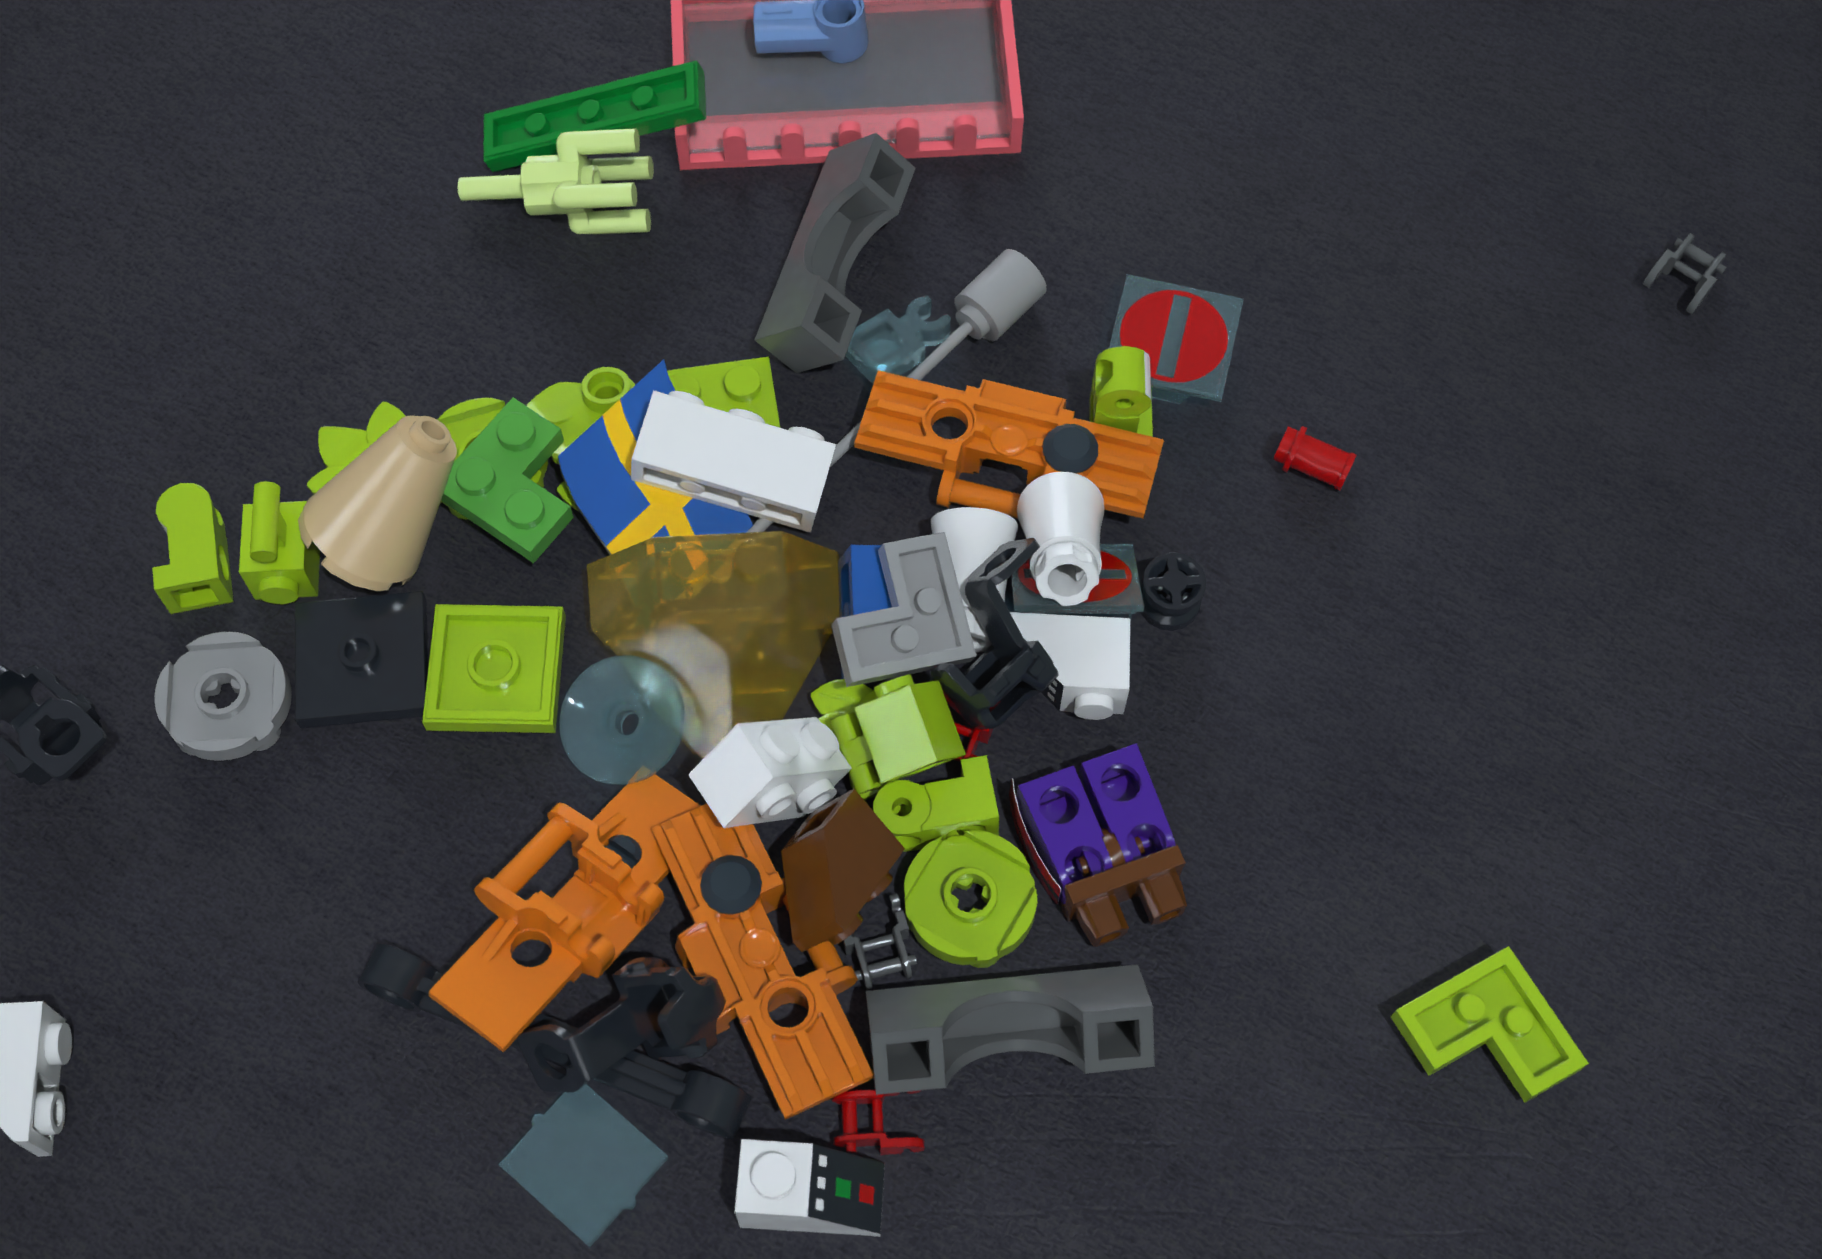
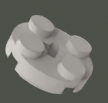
[154,632,292,761]

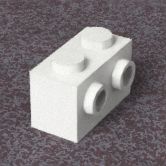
[688,717,852,828]

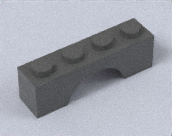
[755,133,916,373]
[866,965,1155,1095]

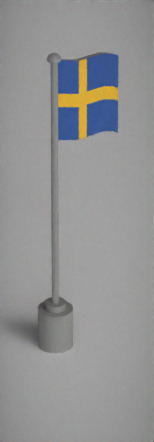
[558,249,1047,644]

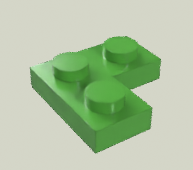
[441,397,573,563]

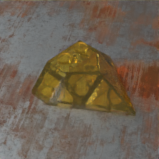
[587,531,840,760]

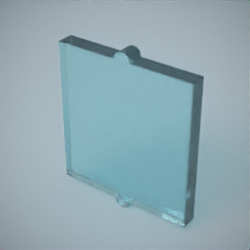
[499,1084,668,1248]

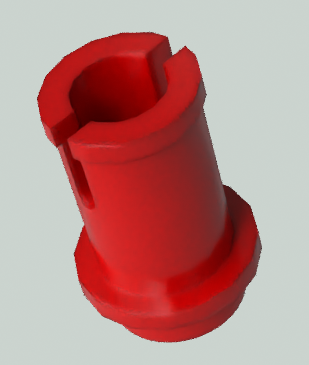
[1273,426,1357,490]

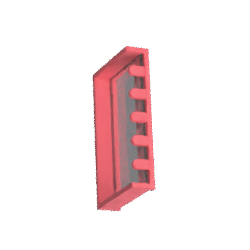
[671,0,1024,170]

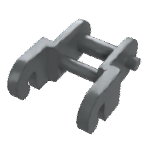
[1643,233,1727,315]
[842,893,917,991]

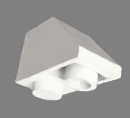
[0,1001,72,1157]

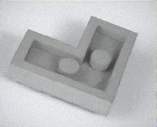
[831,532,976,687]

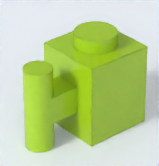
[239,481,320,604]
[830,675,966,795]

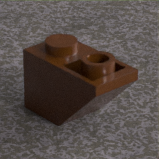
[781,789,905,952]

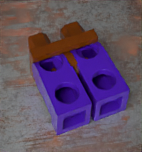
[1016,743,1187,947]

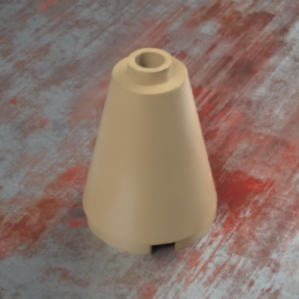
[298,416,457,591]

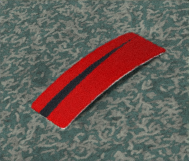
[1009,778,1061,904]

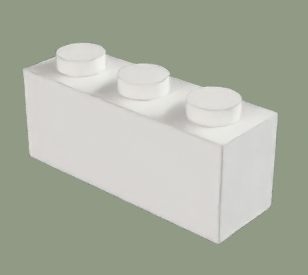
[631,390,836,533]

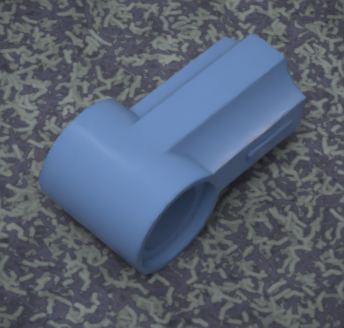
[753,0,869,63]

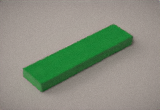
[484,60,706,172]

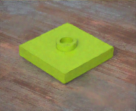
[422,604,566,733]

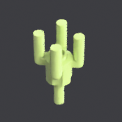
[458,128,654,234]

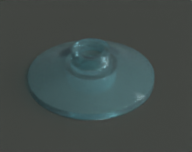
[559,655,685,785]

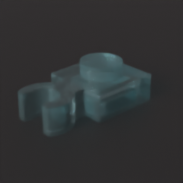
[845,296,951,384]

